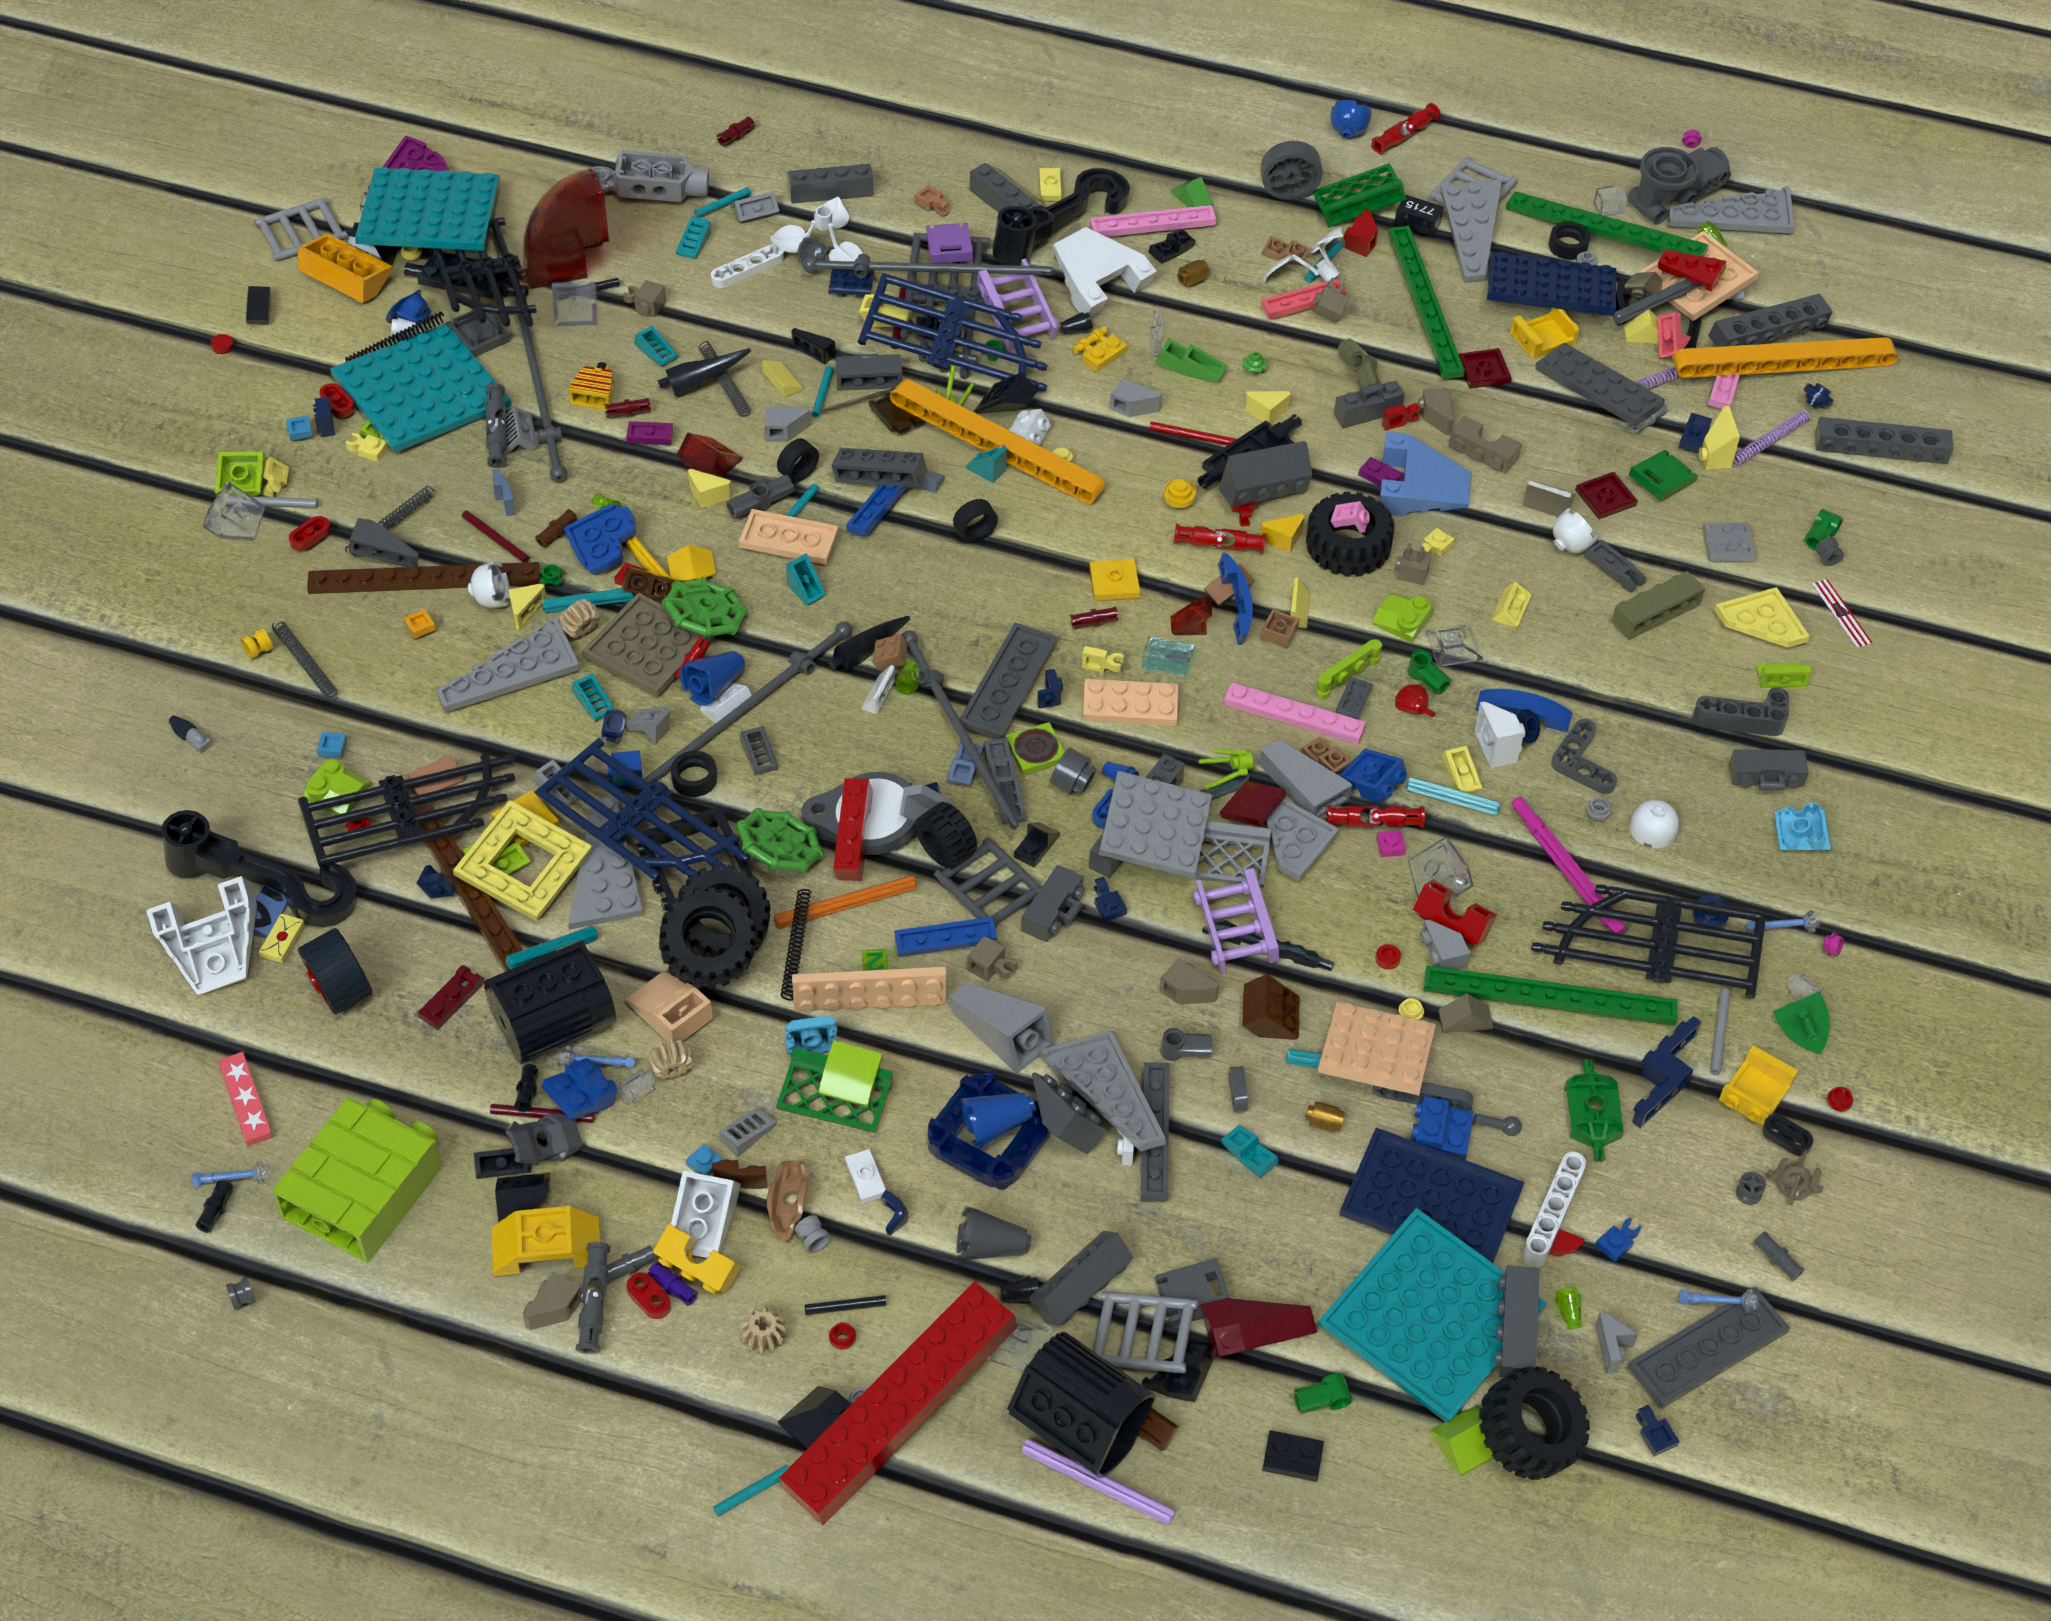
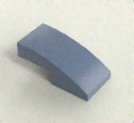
[492,469,515,516]
[947,741,984,787]

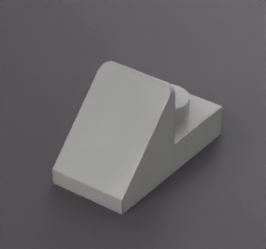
[625,707,670,744]
[1595,1312,1637,1374]

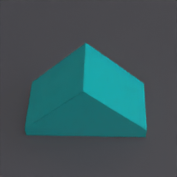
[966,445,1007,483]
[786,553,826,605]

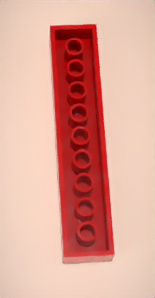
[779,1281,1017,1525]

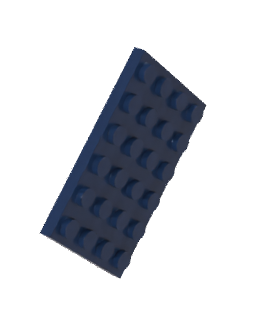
[1487,252,1616,316]
[1340,1127,1525,1263]

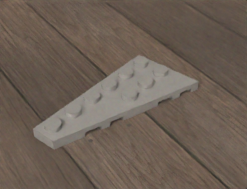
[1441,179,1502,283]
[1668,186,1795,234]
[437,615,580,713]
[569,796,643,930]
[1039,1031,1165,1151]

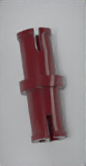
[717,117,755,146]
[605,398,651,418]
[1070,606,1119,629]

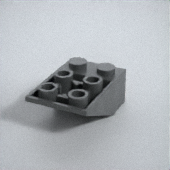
[1032,1072,1106,1155]

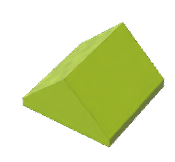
[1429,1406,1494,1477]

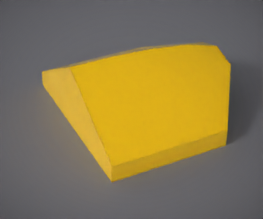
[667,544,716,582]

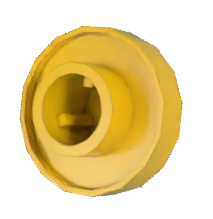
[1163,479,1196,508]

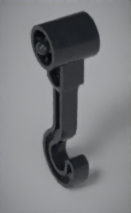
[992,168,1130,266]
[162,810,357,927]

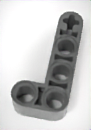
[1692,687,1789,736]

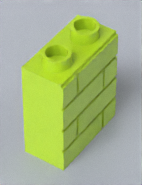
[272,1097,442,1264]

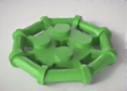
[662,577,748,639]
[735,808,824,873]

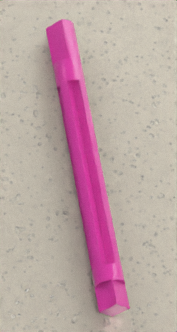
[1511,796,1627,934]

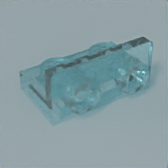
[1142,637,1195,676]

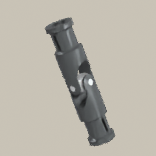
[486,384,507,468]
[575,1242,611,1354]

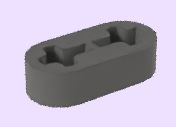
[1229,1066,1248,1112]

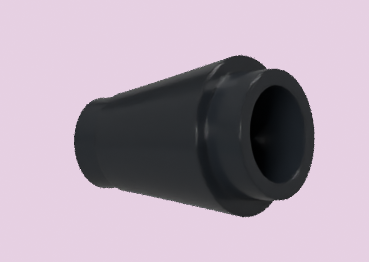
[1060,311,1093,335]
[1000,1275,1040,1302]

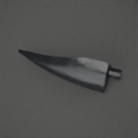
[657,348,751,396]
[829,616,910,671]

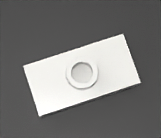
[845,1149,886,1204]

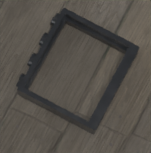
[635,806,754,911]

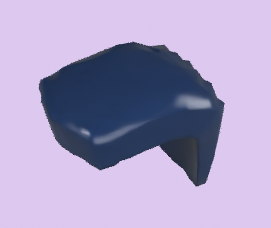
[601,709,627,743]
[881,1190,908,1236]

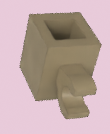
[1312,277,1348,322]
[623,280,666,318]
[1395,543,1431,586]
[967,936,1017,982]

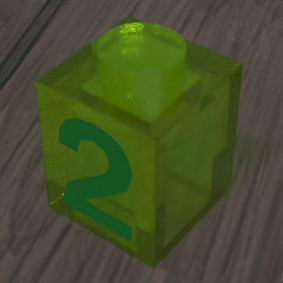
[862,949,888,971]

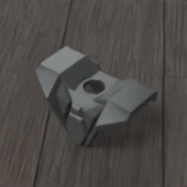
[506,1114,583,1165]

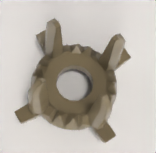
[1768,1150,1824,1204]

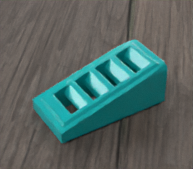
[676,216,711,259]
[634,325,679,367]
[571,673,615,722]

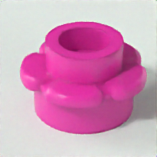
[1682,130,1702,148]
[1823,933,1844,956]

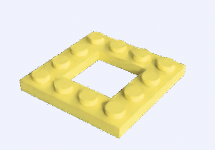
[453,800,592,922]

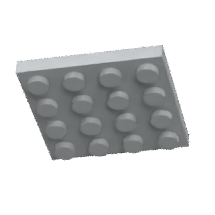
[1098,771,1212,879]

